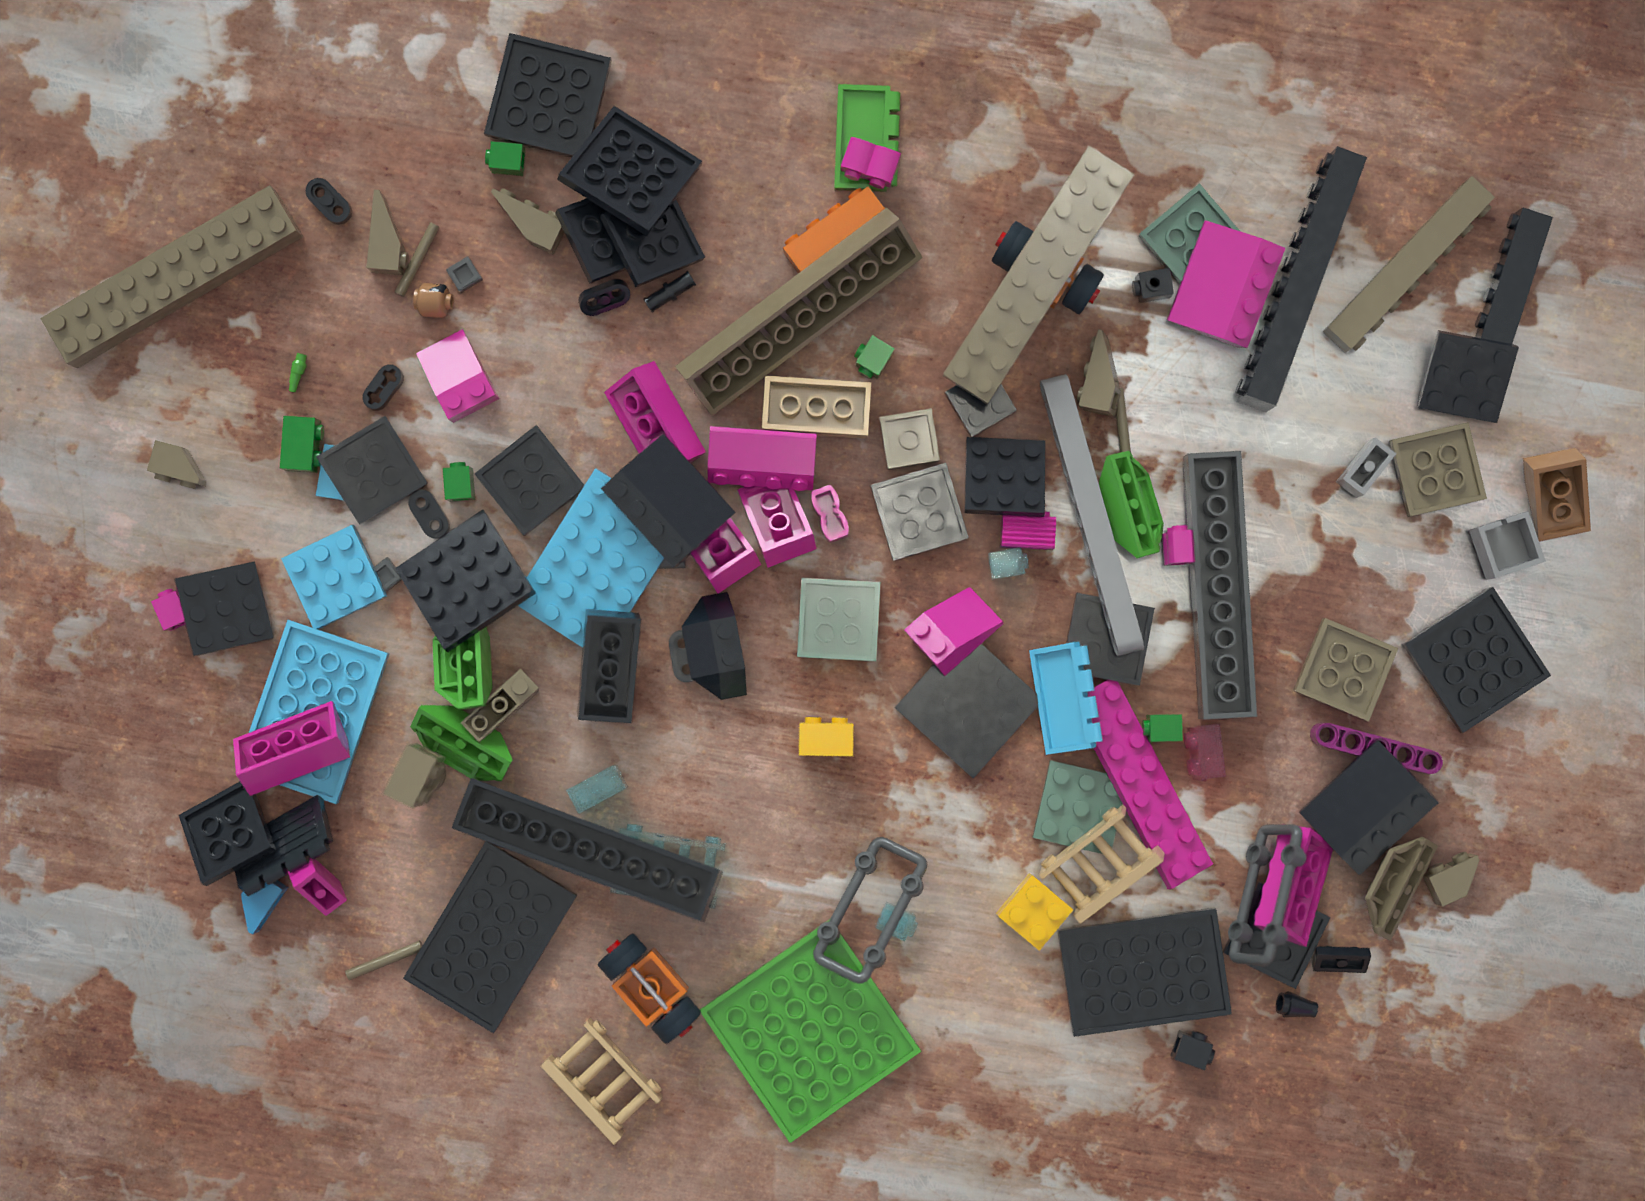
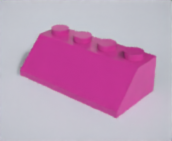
[604,361,706,463]
[708,426,817,491]
[233,701,350,796]
[1254,826,1333,947]

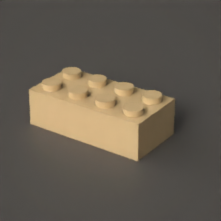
[762,376,871,439]

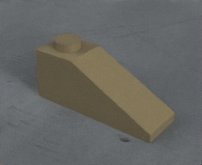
[366,189,409,275]

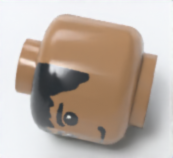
[413,283,454,318]

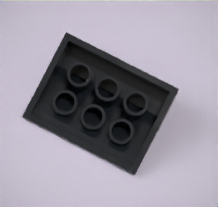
[601,434,736,568]
[1299,739,1439,875]

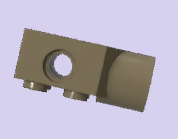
[383,743,446,808]

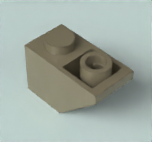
[147,440,207,489]
[1423,852,1479,907]

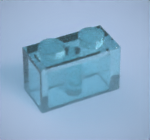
[566,764,628,814]

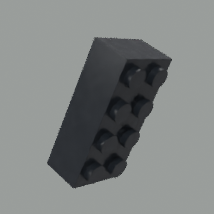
[577,609,641,723]

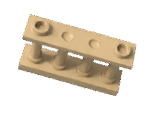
[1039,805,1165,924]
[541,1018,663,1144]

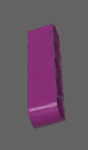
[1310,723,1443,774]

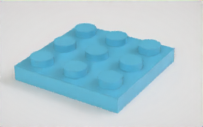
[281,525,387,629]

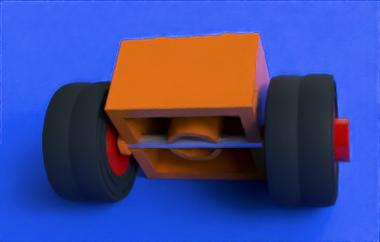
[992,221,1104,315]
[597,933,701,1044]

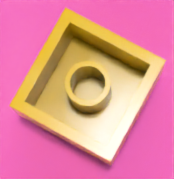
[799,717,853,756]
[996,873,1073,951]

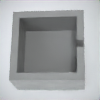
[1469,511,1546,580]

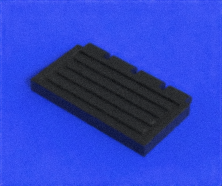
[235,795,333,897]

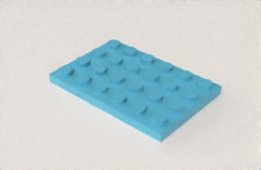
[518,468,665,648]
[249,620,390,804]

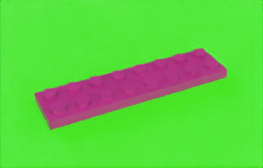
[1088,680,1213,890]

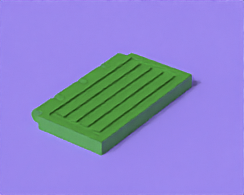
[834,84,901,192]

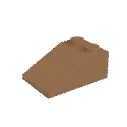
[1523,448,1591,541]

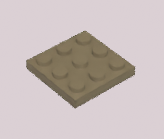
[1389,422,1487,517]
[1293,618,1398,722]

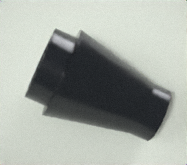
[1276,991,1318,1018]

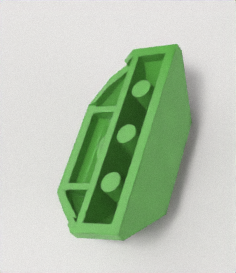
[1099,451,1164,558]
[432,627,493,710]
[410,705,513,781]

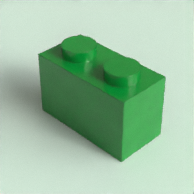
[280,416,324,473]

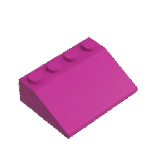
[1167,220,1286,348]

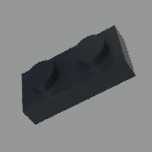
[1312,946,1371,973]

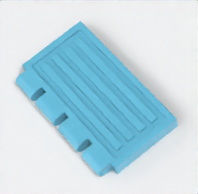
[1029,642,1103,755]

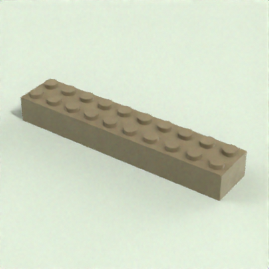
[943,146,1134,404]
[40,185,304,368]
[675,208,923,416]

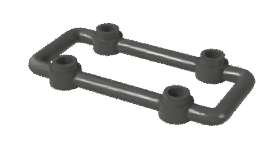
[1228,824,1306,966]
[813,837,927,984]

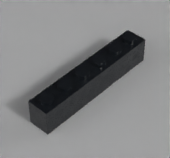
[1475,207,1553,344]

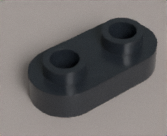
[305,178,352,225]
[578,279,631,316]
[408,490,450,539]
[669,630,693,682]

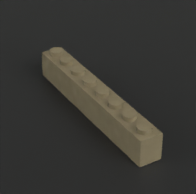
[1323,176,1495,353]

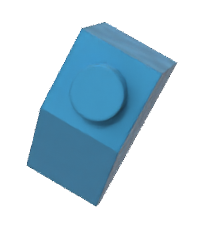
[241,880,289,935]

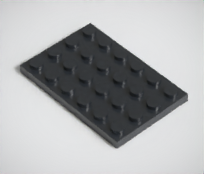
[403,841,577,1034]
[1058,908,1232,1037]

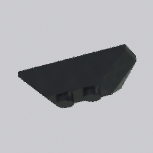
[681,592,747,700]

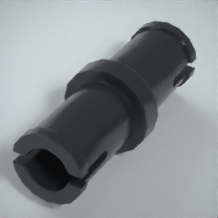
[643,270,696,313]

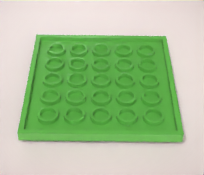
[700,919,921,1143]

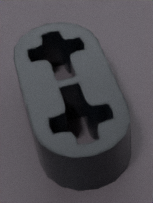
[362,364,404,411]

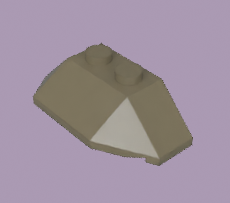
[1365,837,1438,941]

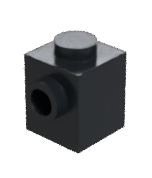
[1132,268,1174,303]
[1170,1030,1215,1070]

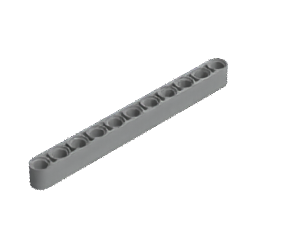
[1040,374,1144,656]

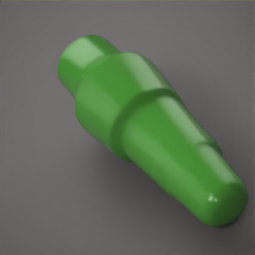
[289,353,307,393]

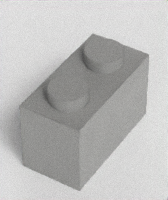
[1336,437,1396,498]

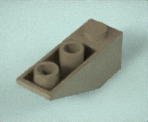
[491,188,565,255]
[1077,329,1121,417]
[461,669,539,742]

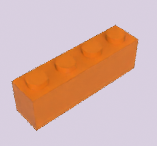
[783,186,885,273]

